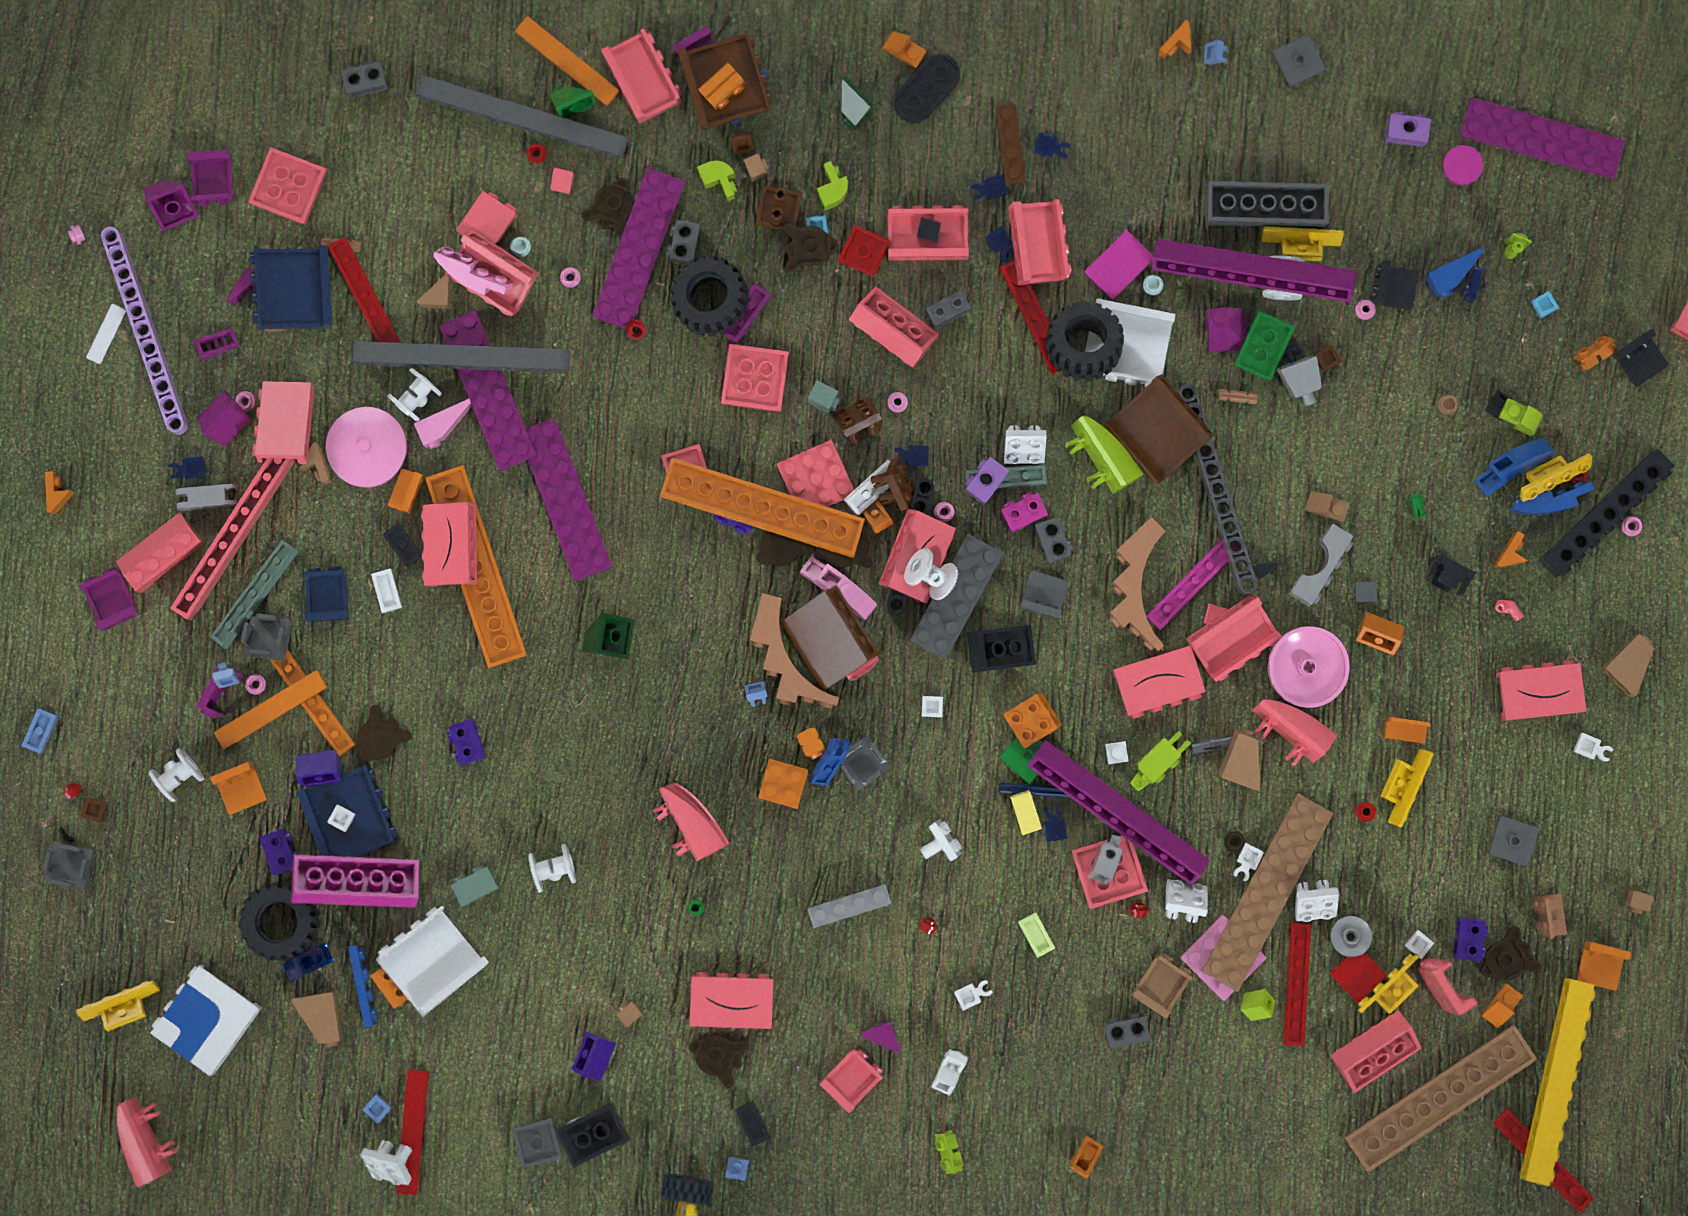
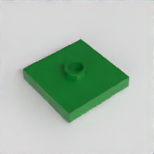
[999,737,1043,784]

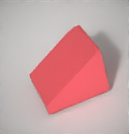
[550,168,574,194]
[1203,604,1228,624]

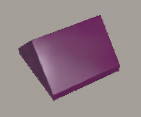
[197,390,252,447]
[861,1020,900,1053]

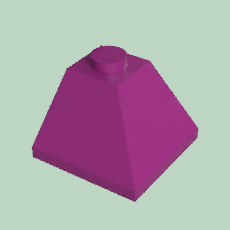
[143,181,199,232]
[1205,307,1247,353]

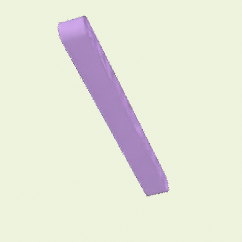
[101,227,188,435]

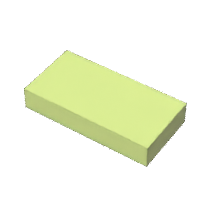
[1018,912,1055,958]

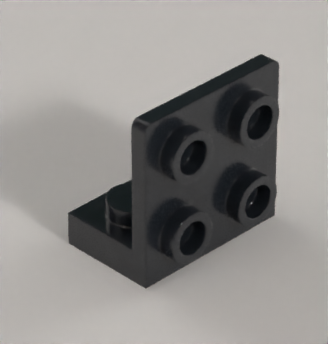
[1613,329,1669,387]

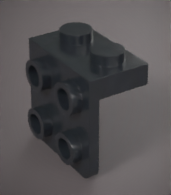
[1371,260,1418,310]

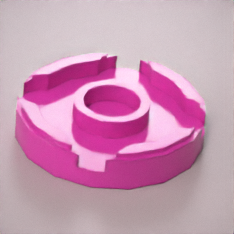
[1442,145,1483,185]

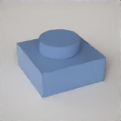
[363,1094,392,1124]

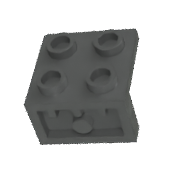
[1019,570,1069,620]

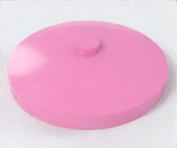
[326,407,407,488]
[1268,626,1350,708]

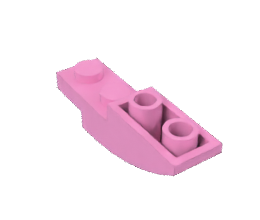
[433,247,513,295]
[800,556,877,620]

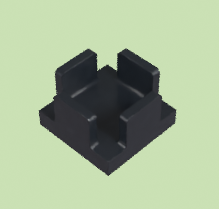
[1424,554,1476,597]

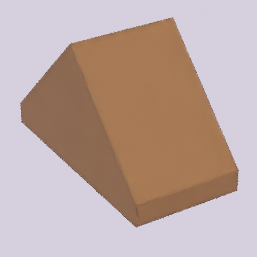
[416,274,451,309]

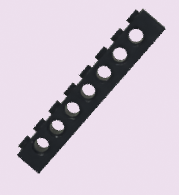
[1538,448,1675,577]

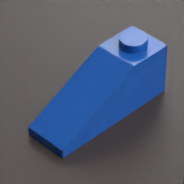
[1425,248,1484,298]

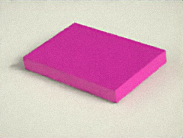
[1084,230,1153,301]

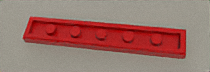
[328,237,401,343]
[999,260,1058,375]
[1283,922,1311,1046]
[396,1069,429,1195]
[1492,1108,1594,1213]

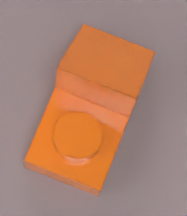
[1158,19,1191,59]
[882,31,927,69]
[45,471,75,514]
[862,499,894,534]
[1493,531,1528,569]
[1481,983,1523,1028]
[1069,1135,1104,1179]

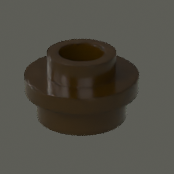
[1224,831,1245,852]

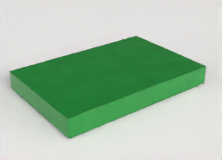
[1234,311,1296,382]

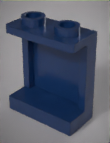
[303,567,349,622]

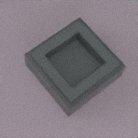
[1355,582,1376,603]

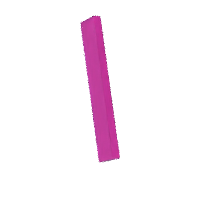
[1146,531,1240,631]

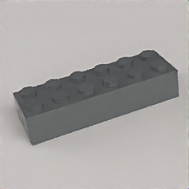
[1205,181,1329,229]
[910,534,1003,661]

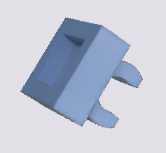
[1204,40,1228,65]
[212,662,239,689]
[744,681,767,707]
[725,1156,749,1181]

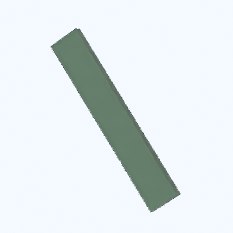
[210,539,299,649]

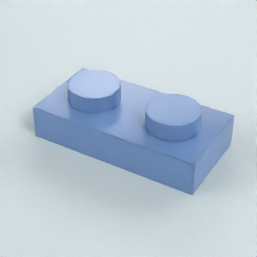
[22,708,58,754]

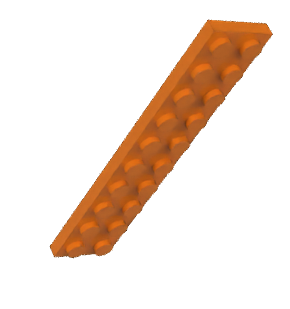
[660,458,865,558]
[425,465,527,669]

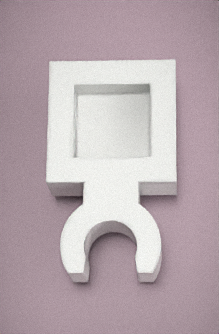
[1573,733,1613,762]
[1233,843,1264,882]
[954,980,993,1010]

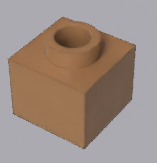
[744,154,768,182]
[1624,890,1654,915]
[617,1001,644,1028]

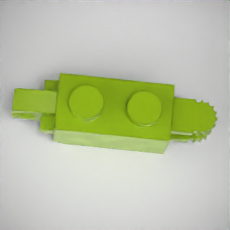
[1130,731,1191,791]

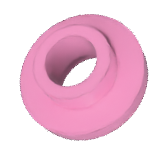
[68,225,85,245]
[560,267,581,288]
[1355,300,1376,320]
[235,391,256,411]
[888,392,908,413]
[934,502,954,522]
[1621,516,1642,536]
[245,674,266,695]

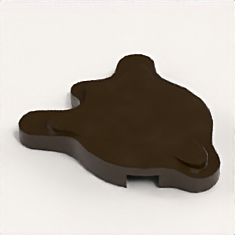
[581,178,634,237]
[783,222,839,272]
[815,523,873,568]
[756,531,815,566]
[356,705,412,763]
[1480,926,1541,981]
[689,1034,749,1089]

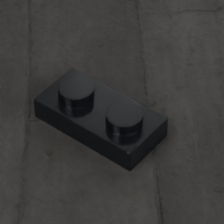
[382,523,422,567]
[735,1100,771,1147]

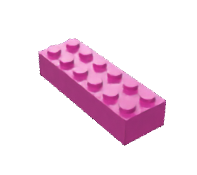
[291,855,419,907]

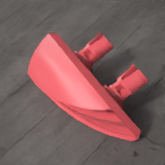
[1251,699,1338,766]
[654,783,730,861]
[117,1097,178,1188]

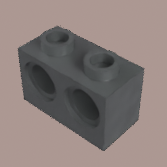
[341,60,389,99]
[667,220,701,266]
[925,290,971,330]
[1034,517,1073,564]
[1104,1013,1150,1049]

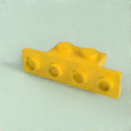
[1261,226,1344,261]
[1520,453,1592,502]
[1381,749,1434,827]
[1357,954,1420,1014]
[76,980,160,1032]

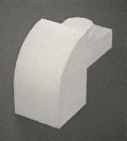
[931,1049,968,1096]

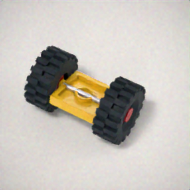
[660,1174,714,1216]

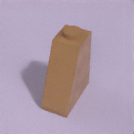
[1601,634,1654,698]
[1218,728,1260,791]
[292,991,343,1047]

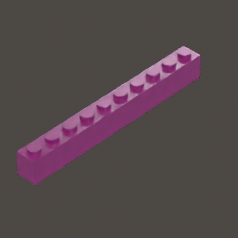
[1152,239,1357,302]
[1027,740,1210,886]

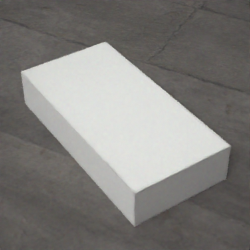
[371,569,402,613]

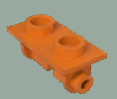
[1573,336,1617,371]

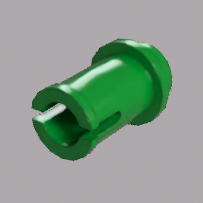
[1408,493,1426,519]
[688,899,704,916]

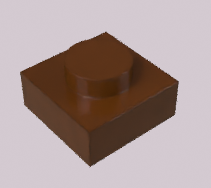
[730,130,754,155]
[1313,344,1342,373]
[80,797,108,823]

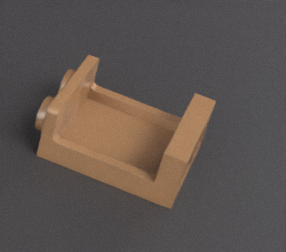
[1131,954,1193,1019]

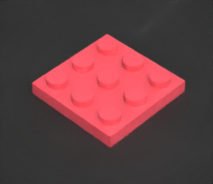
[248,147,327,225]
[721,344,789,412]
[777,439,854,507]
[1071,835,1148,909]

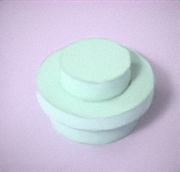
[510,237,531,257]
[1143,275,1163,295]

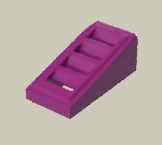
[226,267,254,306]
[194,328,240,362]

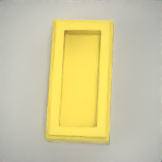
[1010,790,1042,835]

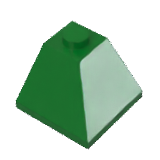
[549,86,597,118]

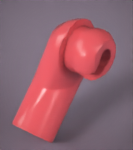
[1495,600,1524,622]

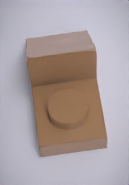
[300,442,332,485]
[1304,491,1350,523]

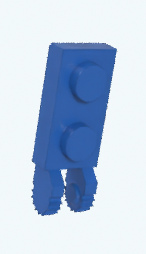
[808,738,850,786]

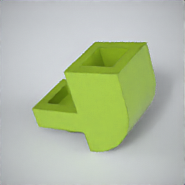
[697,161,737,201]
[817,161,848,211]
[1499,398,1543,436]

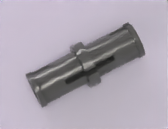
[1190,734,1232,755]

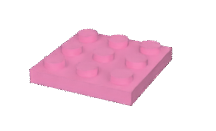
[1180,914,1266,1001]

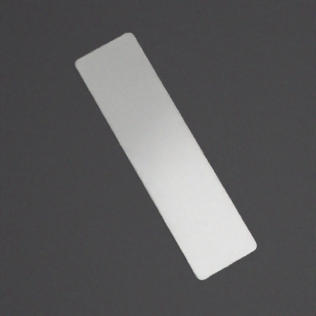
[86,304,126,364]

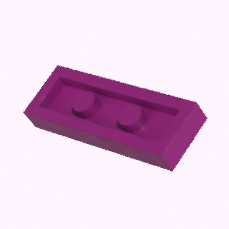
[723,283,772,344]

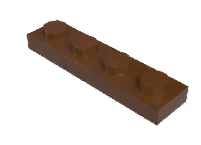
[996,104,1025,186]

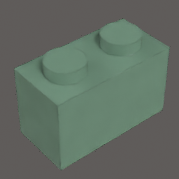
[808,380,840,414]
[451,864,500,907]

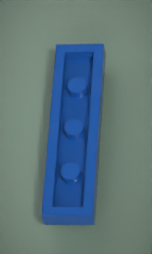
[348,944,378,1027]

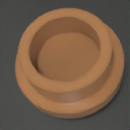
[1438,395,1458,415]

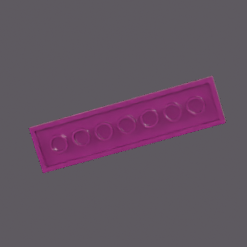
[1459,97,1625,180]
[592,167,685,330]
[439,310,537,472]
[526,418,613,582]

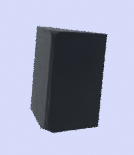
[916,217,941,242]
[1485,390,1515,421]
[1252,563,1278,579]

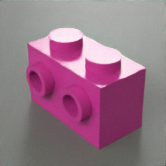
[1001,492,1048,533]

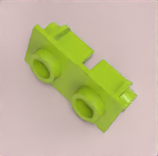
[1504,233,1532,259]
[935,1130,964,1174]

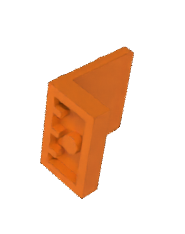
[1004,691,1062,748]
[210,762,267,815]
[1576,941,1631,991]

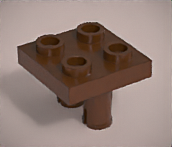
[756,185,802,231]
[832,397,882,445]
[871,457,915,511]

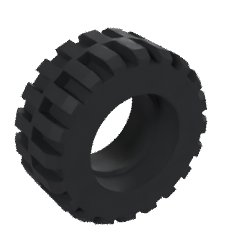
[670,256,750,337]
[1046,301,1124,382]
[238,882,321,961]

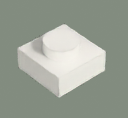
[922,696,943,718]
[1105,741,1128,764]
[327,804,356,832]
[1404,930,1434,959]

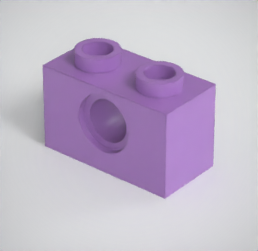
[1385,112,1431,147]
[965,457,1009,505]

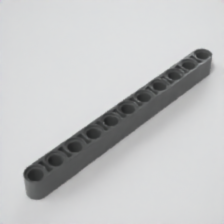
[415,76,628,159]
[352,342,570,373]
[1178,384,1257,596]

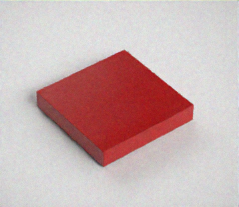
[837,225,891,278]
[1329,953,1387,1004]

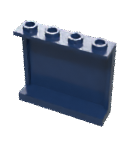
[249,245,332,330]
[297,765,398,857]

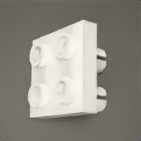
[1004,425,1047,464]
[920,819,962,861]
[1165,879,1208,923]
[1295,880,1339,922]
[361,1140,412,1185]

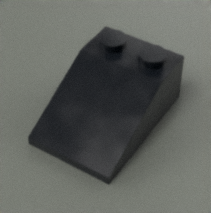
[967,625,1036,673]
[555,1101,630,1168]

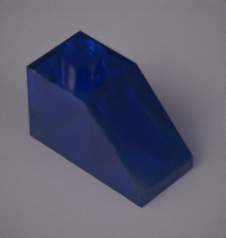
[282,943,334,983]

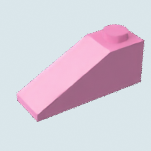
[414,399,472,449]

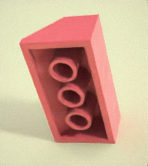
[849,286,939,368]
[116,512,205,593]
[1331,1010,1422,1093]

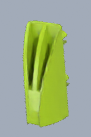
[1065,416,1144,494]

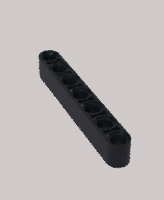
[887,478,934,615]

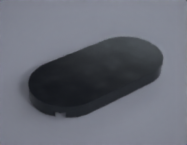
[894,54,960,123]

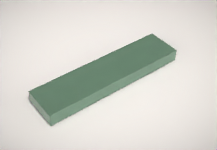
[965,464,1047,489]

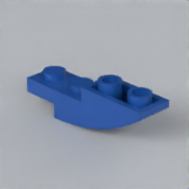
[1474,438,1555,497]
[1509,481,1594,515]

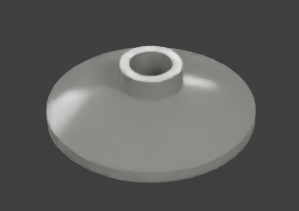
[1331,916,1372,957]

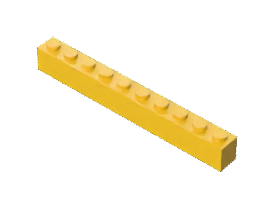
[1520,978,1595,1186]

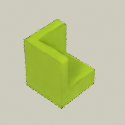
[1241,989,1275,1021]

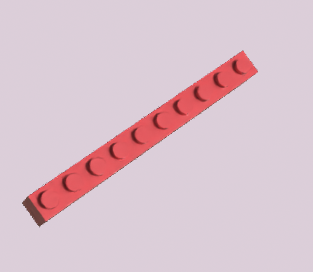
[170,458,296,621]

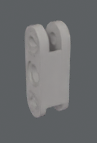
[176,484,237,511]

